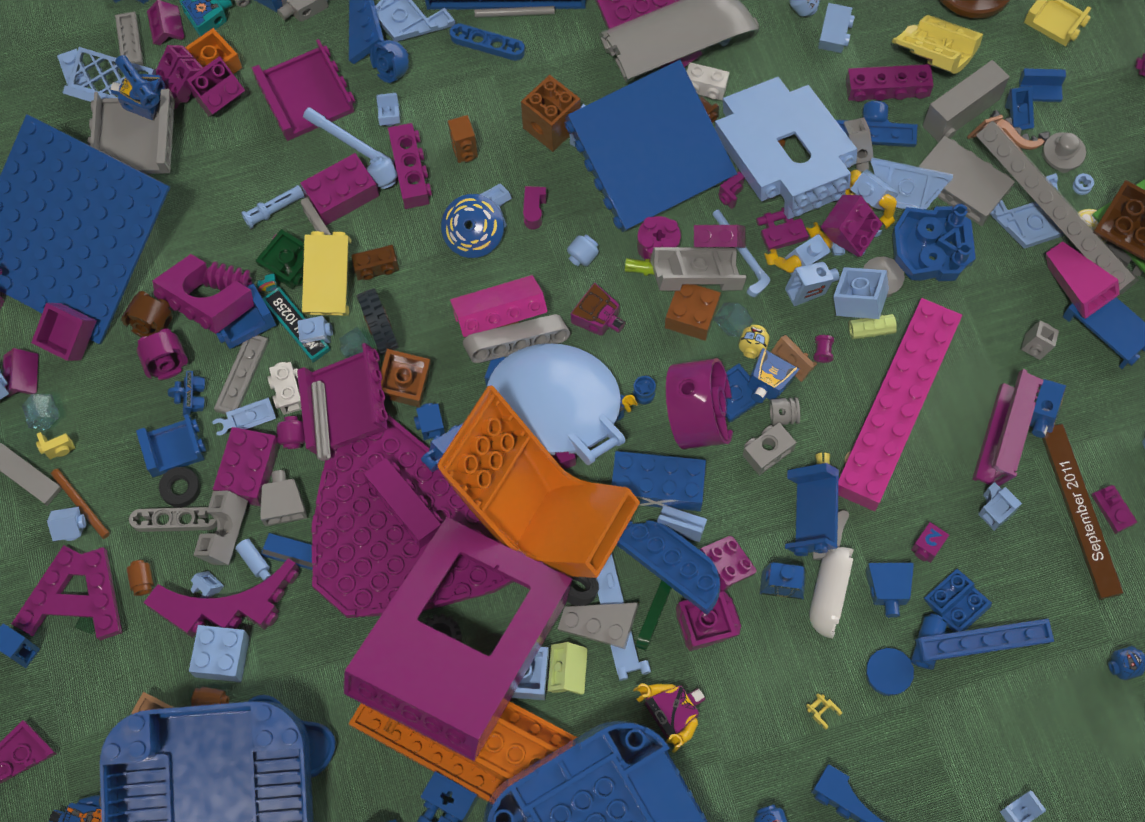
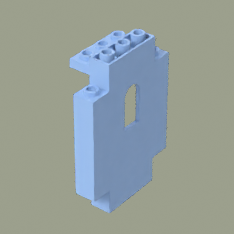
[715,77,857,219]

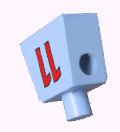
[785,262,839,306]

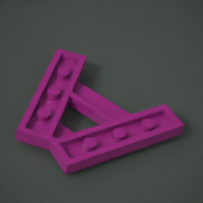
[11,545,122,640]

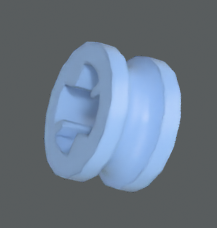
[1072,173,1094,195]

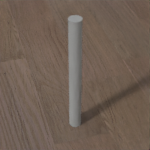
[475,6,555,17]

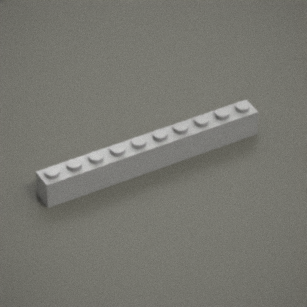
[976,120,1139,294]

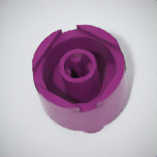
[637,216,681,261]
[137,329,188,380]

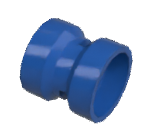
[633,376,656,404]

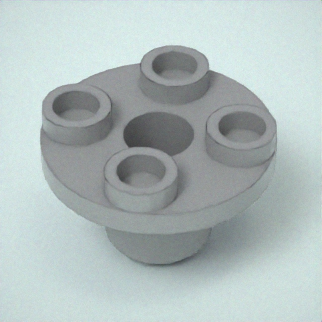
[1042,132,1086,173]

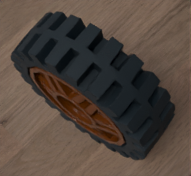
[356,288,399,355]

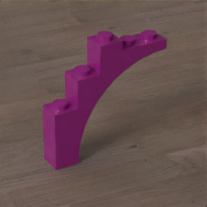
[143,558,300,638]

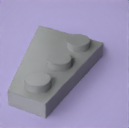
[558,603,639,649]

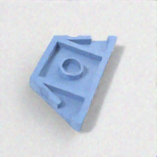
[871,157,953,209]

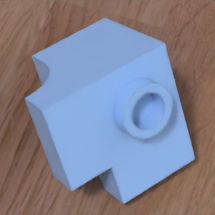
[978,482,1022,531]

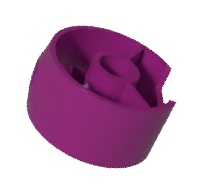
[666,358,733,449]

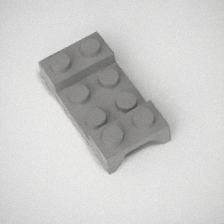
[650,247,746,291]

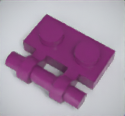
[756,208,809,252]

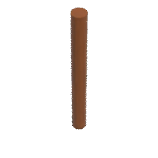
[51,469,110,539]

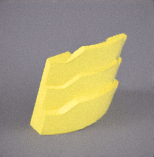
[892,15,983,74]

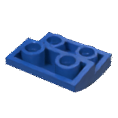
[924,569,992,633]

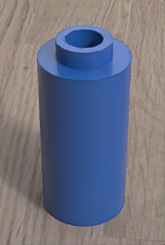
[911,614,947,669]

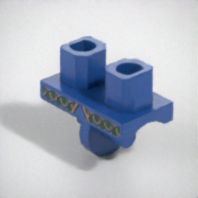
[168,371,205,416]

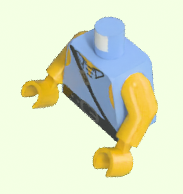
[845,169,899,229]
[764,222,833,275]

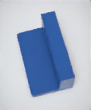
[1019,68,1066,102]

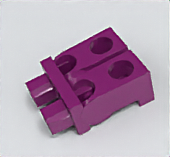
[155,45,203,109]

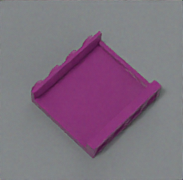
[252,39,355,141]
[297,343,388,455]

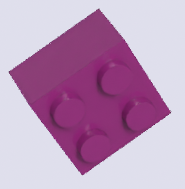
[31,303,96,361]

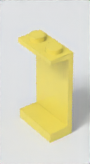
[302,231,351,316]

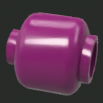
[277,416,305,449]

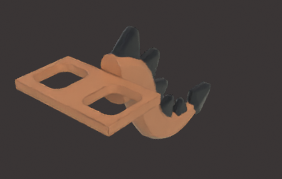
[967,110,1050,150]

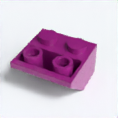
[186,56,245,116]
[821,195,883,257]

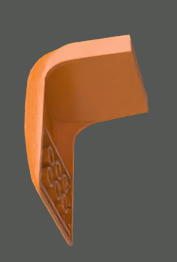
[437,385,640,578]

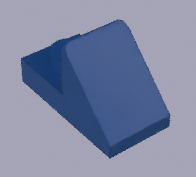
[1005,86,1034,130]

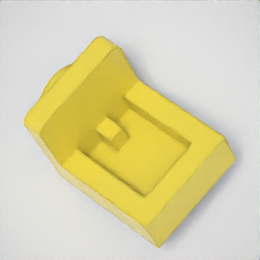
[36,432,75,460]

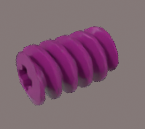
[203,261,252,291]

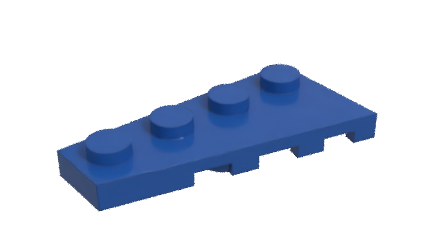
[349,0,384,64]

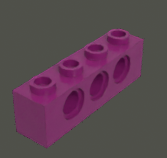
[388,123,432,209]

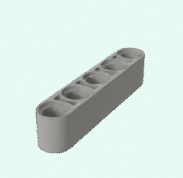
[463,314,570,363]

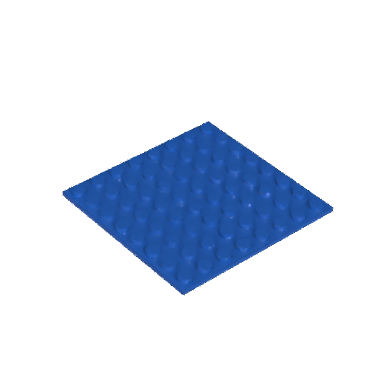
[0,114,170,344]

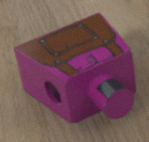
[570,283,625,336]

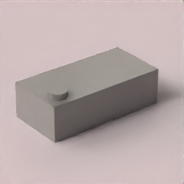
[922,60,1010,143]

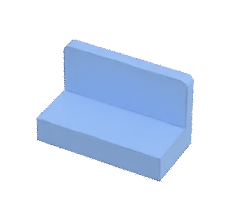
[657,505,707,542]

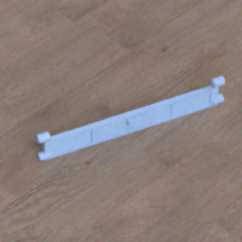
[596,553,651,681]

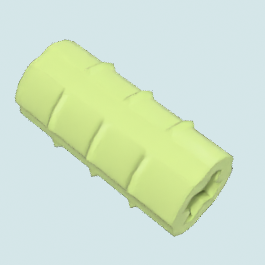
[849,314,897,340]

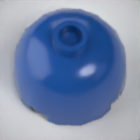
[370,40,409,83]

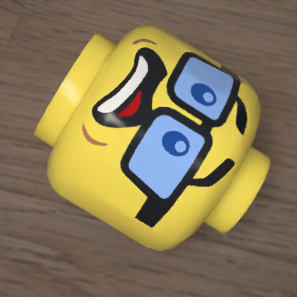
[738,325,770,359]

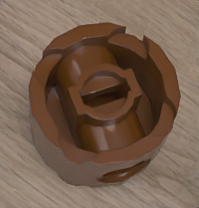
[121,291,173,337]

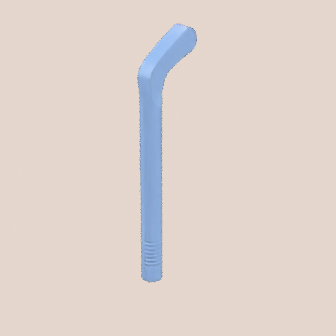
[712,209,770,297]

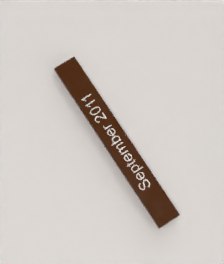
[1042,424,1123,600]

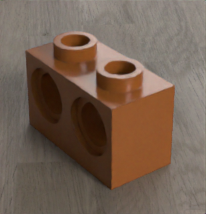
[448,115,478,163]

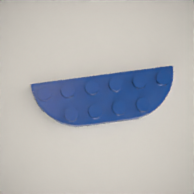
[616,520,720,615]

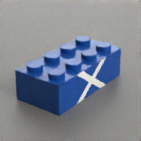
[612,451,706,512]

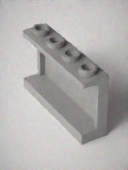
[919,136,1015,226]

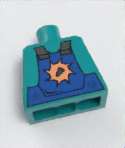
[180,0,232,37]

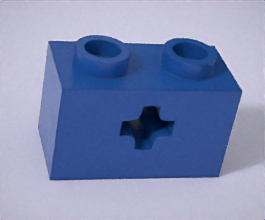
[0,623,40,668]
[420,771,479,822]

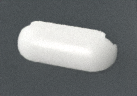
[810,547,854,639]

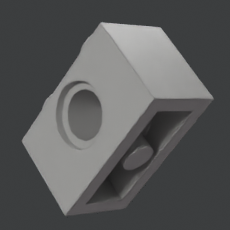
[742,423,797,476]

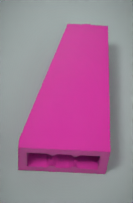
[1046,241,1120,319]

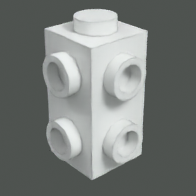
[686,62,730,101]
[267,362,302,415]

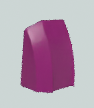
[676,591,741,651]

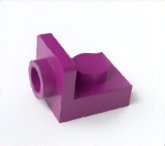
[718,171,745,209]

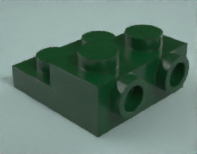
[255,229,304,289]

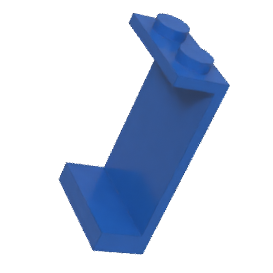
[1063,297,1145,369]
[785,463,839,556]

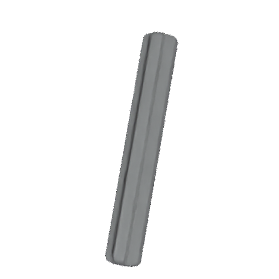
[311,381,331,461]

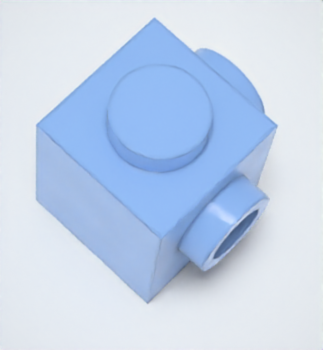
[47,507,86,541]

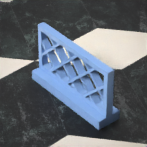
[63,47,156,102]

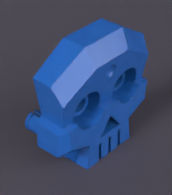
[892,204,976,281]

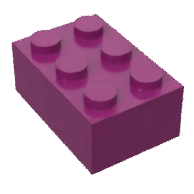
[300,153,379,226]
[213,427,280,507]

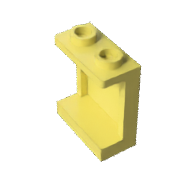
[1024,0,1091,47]

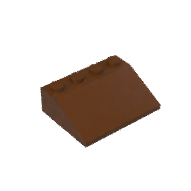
[1093,180,1145,260]

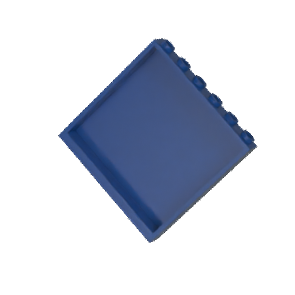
[565,60,737,233]

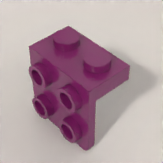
[700,536,756,592]

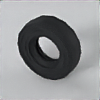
[159,467,200,507]
[567,576,599,606]

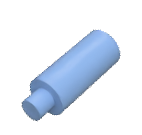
[235,539,271,581]

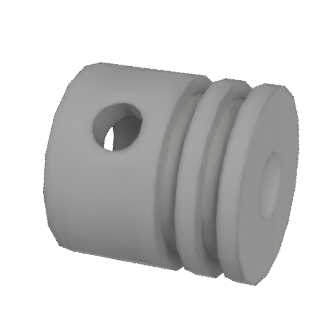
[769,397,800,426]

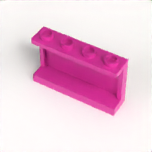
[450,275,547,337]

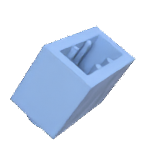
[818,3,855,53]

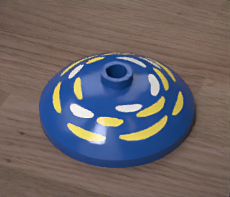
[441,194,504,258]

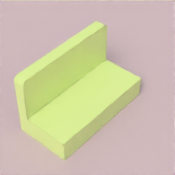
[548,642,587,695]

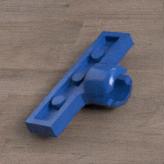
[836,101,918,147]

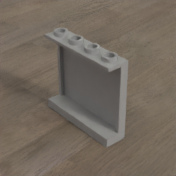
[88,89,174,174]

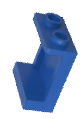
[216,284,276,349]
[136,414,206,477]

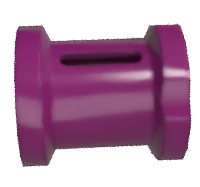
[814,335,834,363]

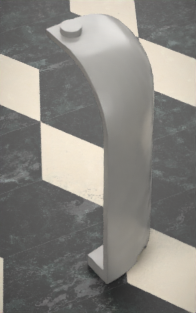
[599,0,759,83]

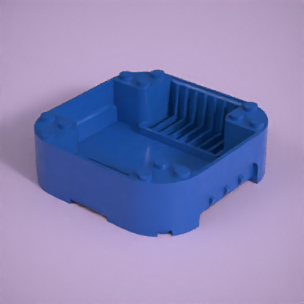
[100,701,314,822]
[483,721,707,822]

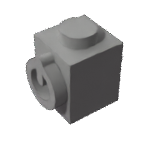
[1021,321,1059,360]

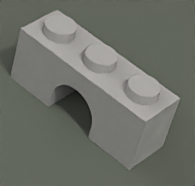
[193,491,248,565]

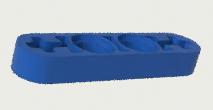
[450,24,525,61]

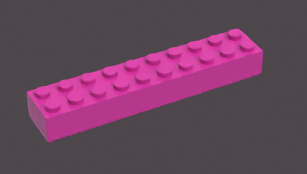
[838,298,962,511]

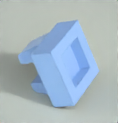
[191,571,224,598]

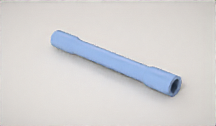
[303,107,395,164]

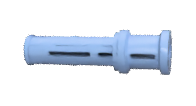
[241,185,304,229]

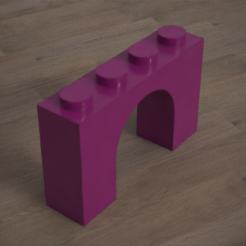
[152,254,254,334]

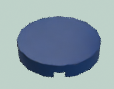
[866,648,914,696]

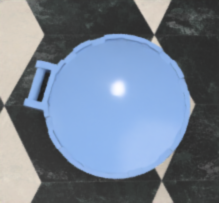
[487,343,625,465]

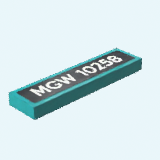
[262,287,330,363]

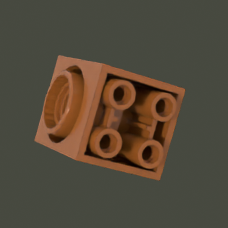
[521,75,581,152]

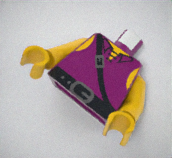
[633,683,705,753]

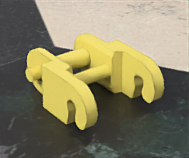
[806,694,842,730]

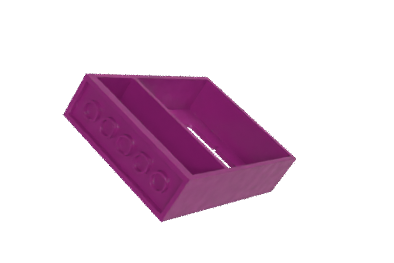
[344,517,572,761]

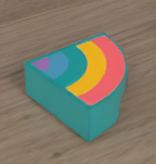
[257,273,279,292]

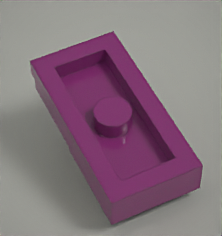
[1091,485,1137,534]

